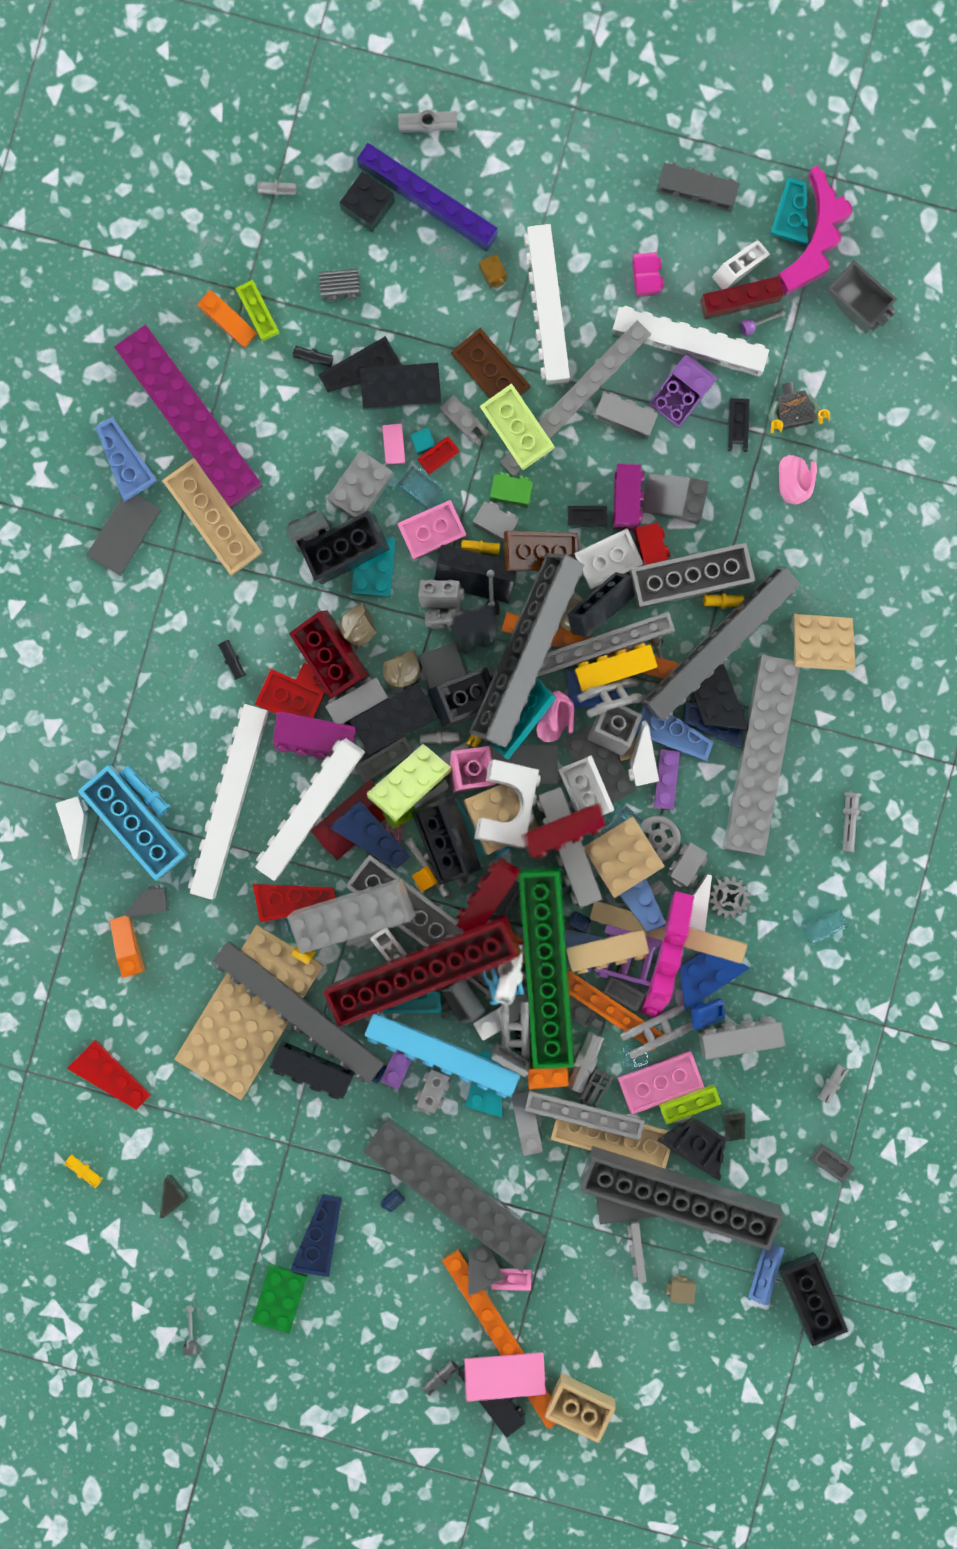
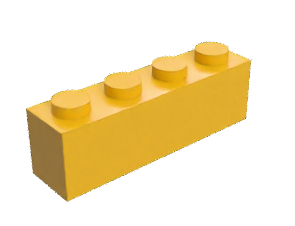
[575,643,658,692]

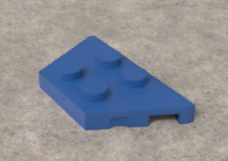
[679,952,749,1010]

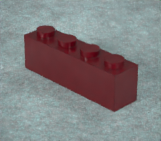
[700,276,783,320]
[456,857,520,932]

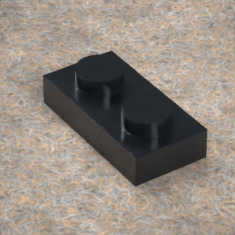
[568,506,607,527]

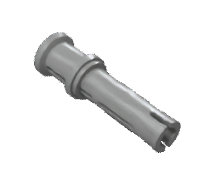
[842,792,862,852]

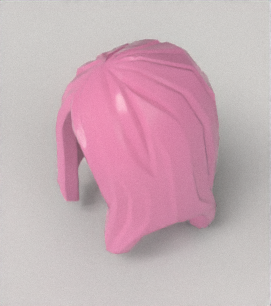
[779,455,817,505]
[536,690,574,742]

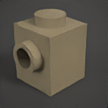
[666,1275,696,1304]

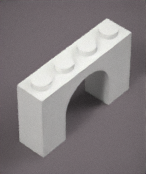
[474,759,540,849]

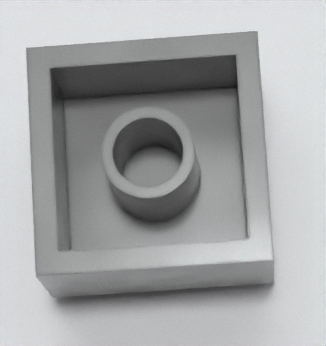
[587,700,642,756]

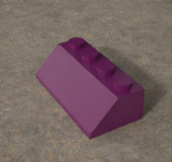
[273,711,356,760]

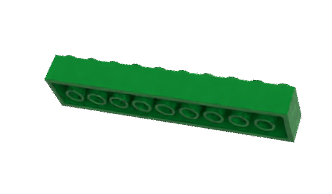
[519,867,575,1069]

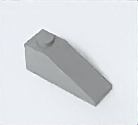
[511,1090,543,1156]

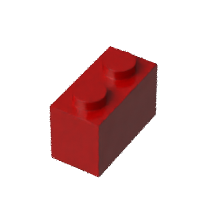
[634,522,670,566]

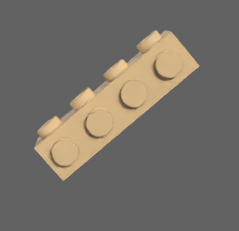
[566,929,650,974]

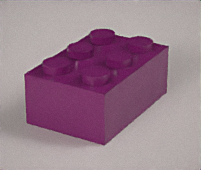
[612,464,645,530]

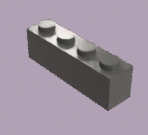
[657,163,740,212]

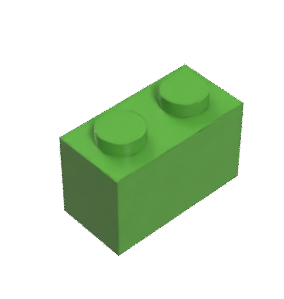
[490,472,533,508]

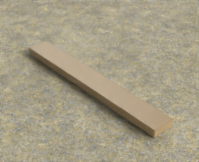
[590,901,748,964]

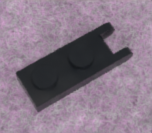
[727,398,750,452]

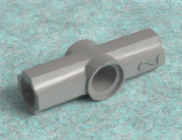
[398,110,457,134]
[567,1031,604,1093]

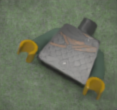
[768,382,830,433]

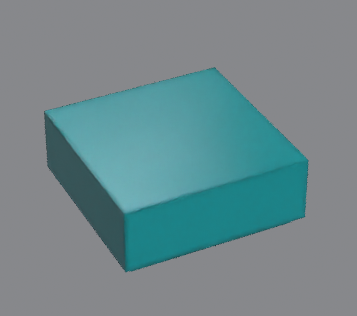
[410,428,435,454]

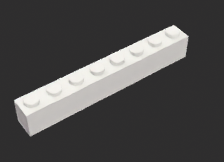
[524,224,570,385]
[611,306,770,377]
[255,738,365,881]

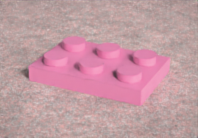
[397,500,467,560]

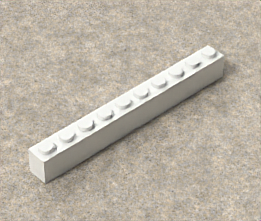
[188,704,269,900]

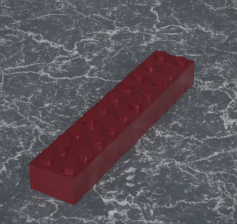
[322,915,522,1027]

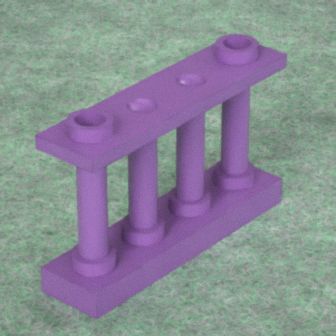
[593,924,662,986]

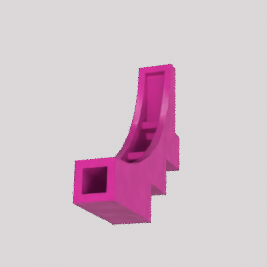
[778,165,853,296]
[640,891,694,1017]

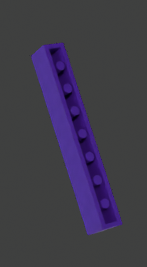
[357,143,498,252]

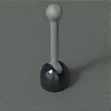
[485,570,500,616]

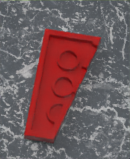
[252,884,336,923]
[67,1040,151,1110]

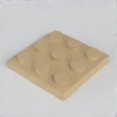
[793,614,855,671]
[463,785,539,855]
[583,816,665,898]

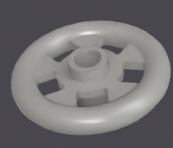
[639,816,681,862]

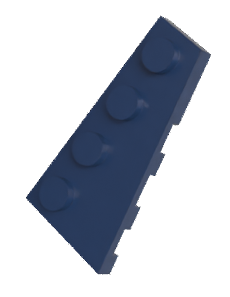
[330,800,411,869]
[290,1194,342,1277]

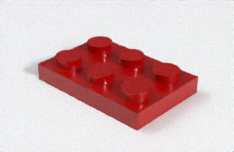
[255,669,325,718]

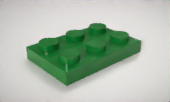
[252,1264,307,1334]

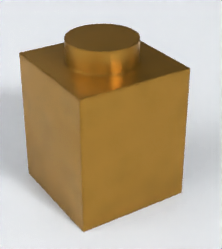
[479,253,507,289]

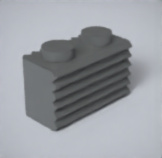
[319,269,361,302]

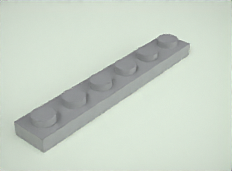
[524,1090,645,1140]

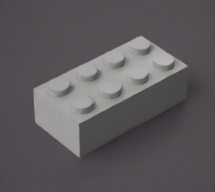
[698,1016,785,1060]

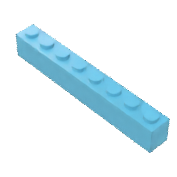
[364,1013,520,1098]

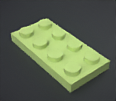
[480,384,555,470]
[367,744,451,821]

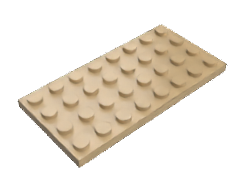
[174,925,324,1100]

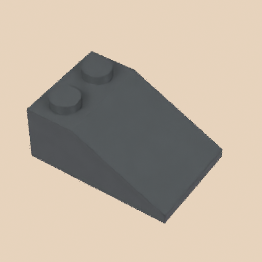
[642,474,709,524]
[286,510,330,552]

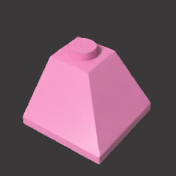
[449,746,496,793]

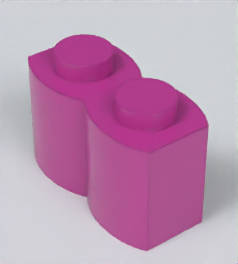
[632,252,664,297]

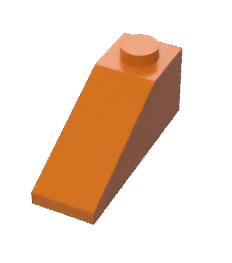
[197,290,257,348]
[110,915,146,978]

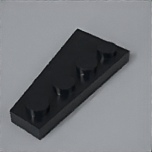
[318,336,402,393]

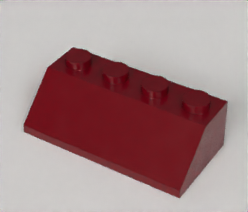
[289,610,369,699]
[310,780,389,860]
[521,803,606,859]

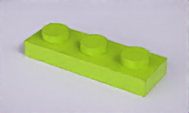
[236,280,280,342]
[659,1084,721,1125]

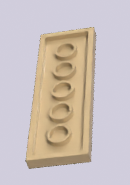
[162,458,263,576]
[550,1119,671,1168]

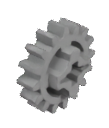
[709,876,751,919]

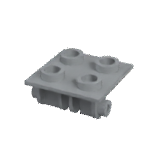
[425,608,464,629]

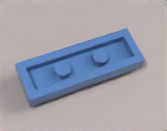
[748,1243,785,1305]

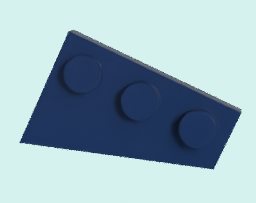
[684,702,745,748]

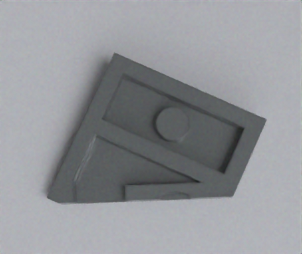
[468,1243,504,1296]

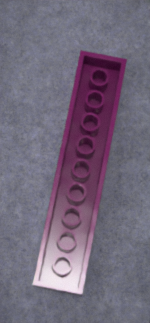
[114,324,263,509]

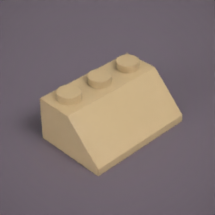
[544,1373,616,1443]

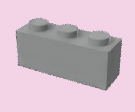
[594,392,658,440]
[325,677,389,725]

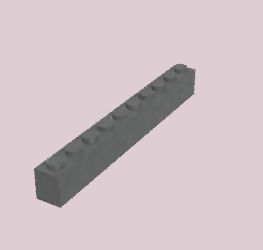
[641,566,800,721]
[212,941,385,1083]

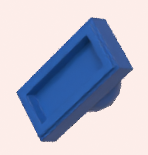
[691,998,725,1030]

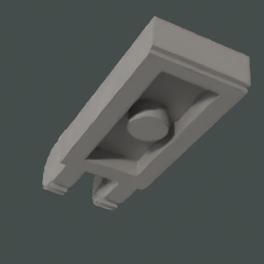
[440,395,490,446]

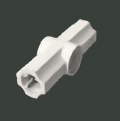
[495,944,525,1004]

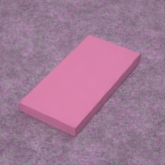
[617,1050,705,1115]
[464,1352,546,1401]

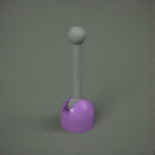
[740,310,786,337]

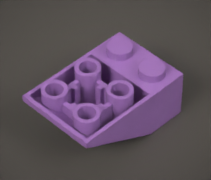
[649,354,718,428]

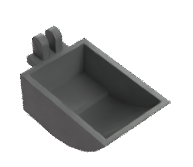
[828,260,897,334]
[440,979,485,1023]

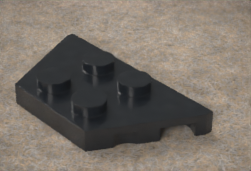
[692,663,748,731]
[657,1117,726,1181]

